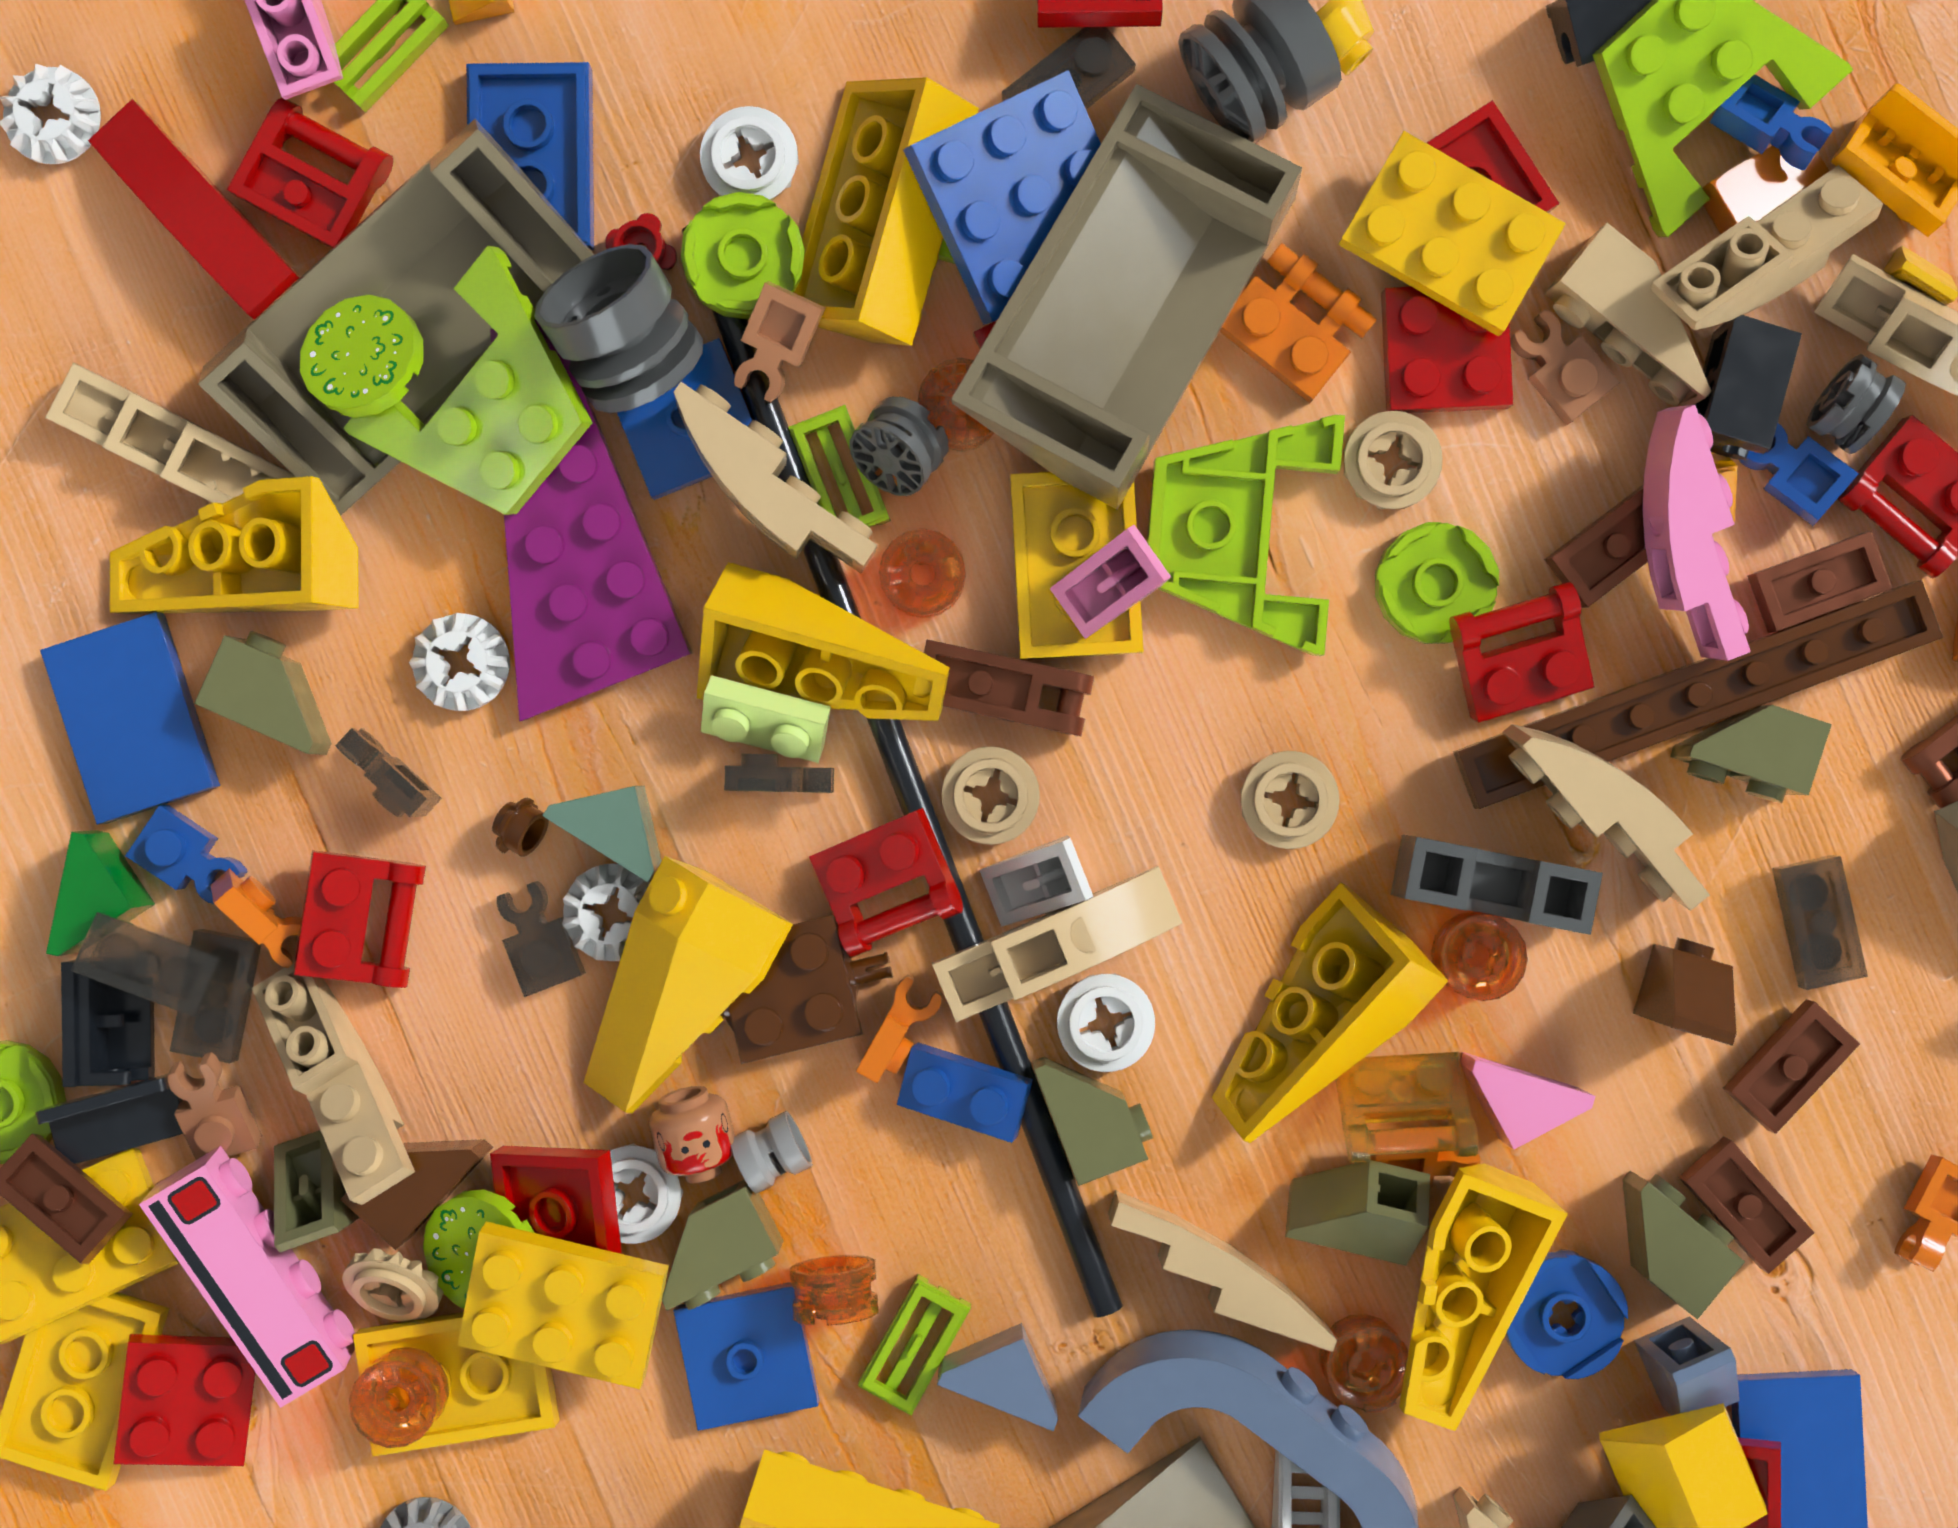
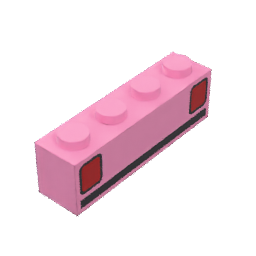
[139,1146,355,1408]

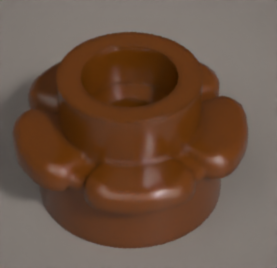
[492,798,549,857]

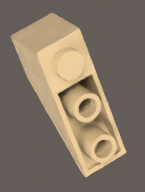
[1545,223,1711,406]

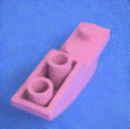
[245,0,343,100]
[1643,405,1751,661]

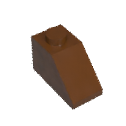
[1633,937,1736,1046]
[340,1139,494,1250]

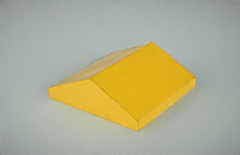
[1599,1403,1767,1528]

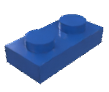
[897,1042,1033,1143]

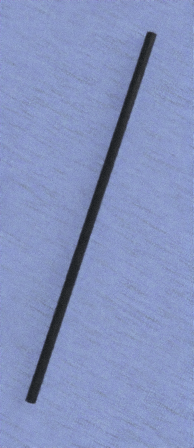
[682,225,1123,1318]

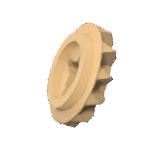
[1343,411,1443,509]
[942,747,1040,845]
[1241,751,1339,849]
[342,1248,443,1321]

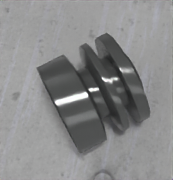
[1178,0,1342,144]
[535,244,703,413]

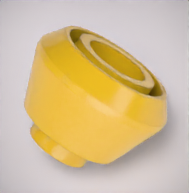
[1316,0,1374,76]

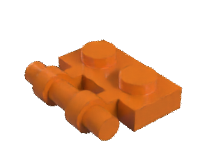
[1219,243,1377,404]

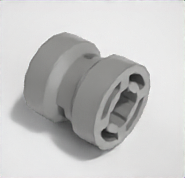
[731,1111,813,1194]

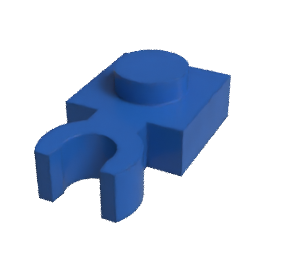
[1709,74,1833,170]
[1738,423,1859,526]
[125,805,248,904]

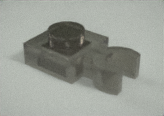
[335,727,442,817]
[724,754,834,793]
[497,881,586,997]

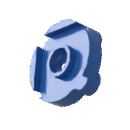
[1505,1250,1628,1379]

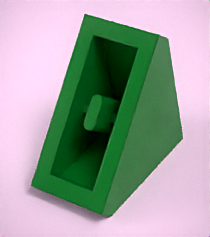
[46,830,155,956]

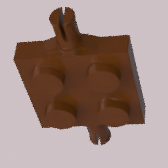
[721,915,893,1064]

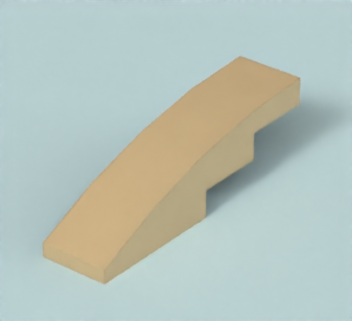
[45,363,295,504]
[1108,1190,1337,1352]

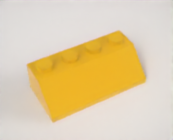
[794,77,979,346]
[739,1449,1000,1528]

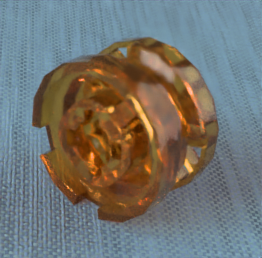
[917,358,994,452]

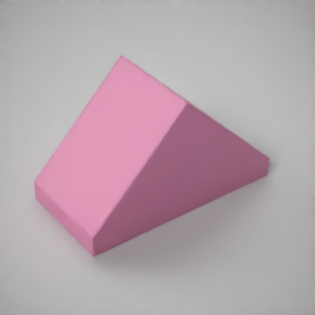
[1050,525,1171,639]
[1459,1052,1596,1149]

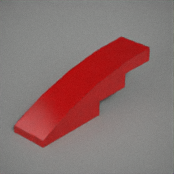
[88,99,299,320]

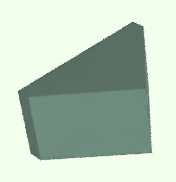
[542,786,662,882]

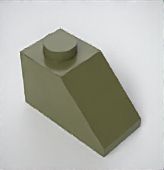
[194,631,332,755]
[1032,1057,1153,1186]

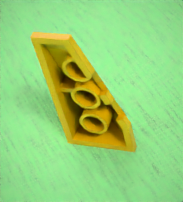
[110,476,359,614]
[696,562,950,721]
[583,856,793,1114]
[1212,882,1448,1143]
[1399,1163,1568,1431]

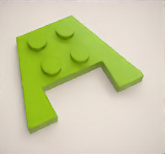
[1593,0,1853,237]
[343,245,593,515]
[1147,415,1345,656]

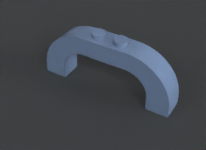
[1078,1330,1419,1528]

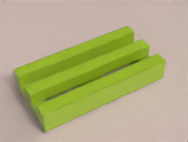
[334,0,449,113]
[788,405,891,528]
[858,1274,971,1415]

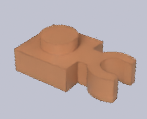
[734,281,826,403]
[1510,309,1620,425]
[168,1052,262,1160]

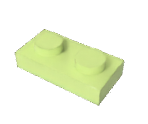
[701,675,831,763]

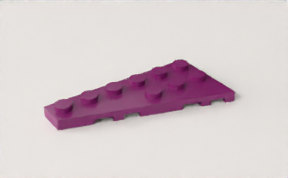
[490,319,692,722]

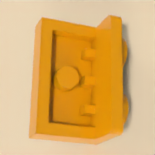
[1831,84,1958,237]

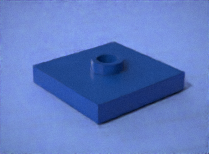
[617,338,753,500]
[673,1281,820,1431]

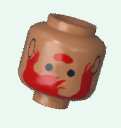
[649,1086,735,1183]

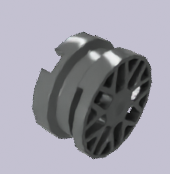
[1806,354,1906,454]
[849,397,949,496]

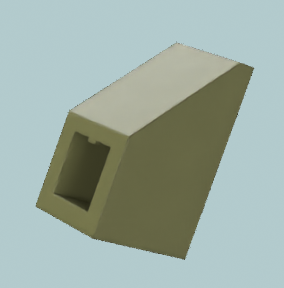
[1670,705,1832,803]
[1285,1160,1430,1266]
[1623,1171,1745,1320]
[662,1179,784,1310]

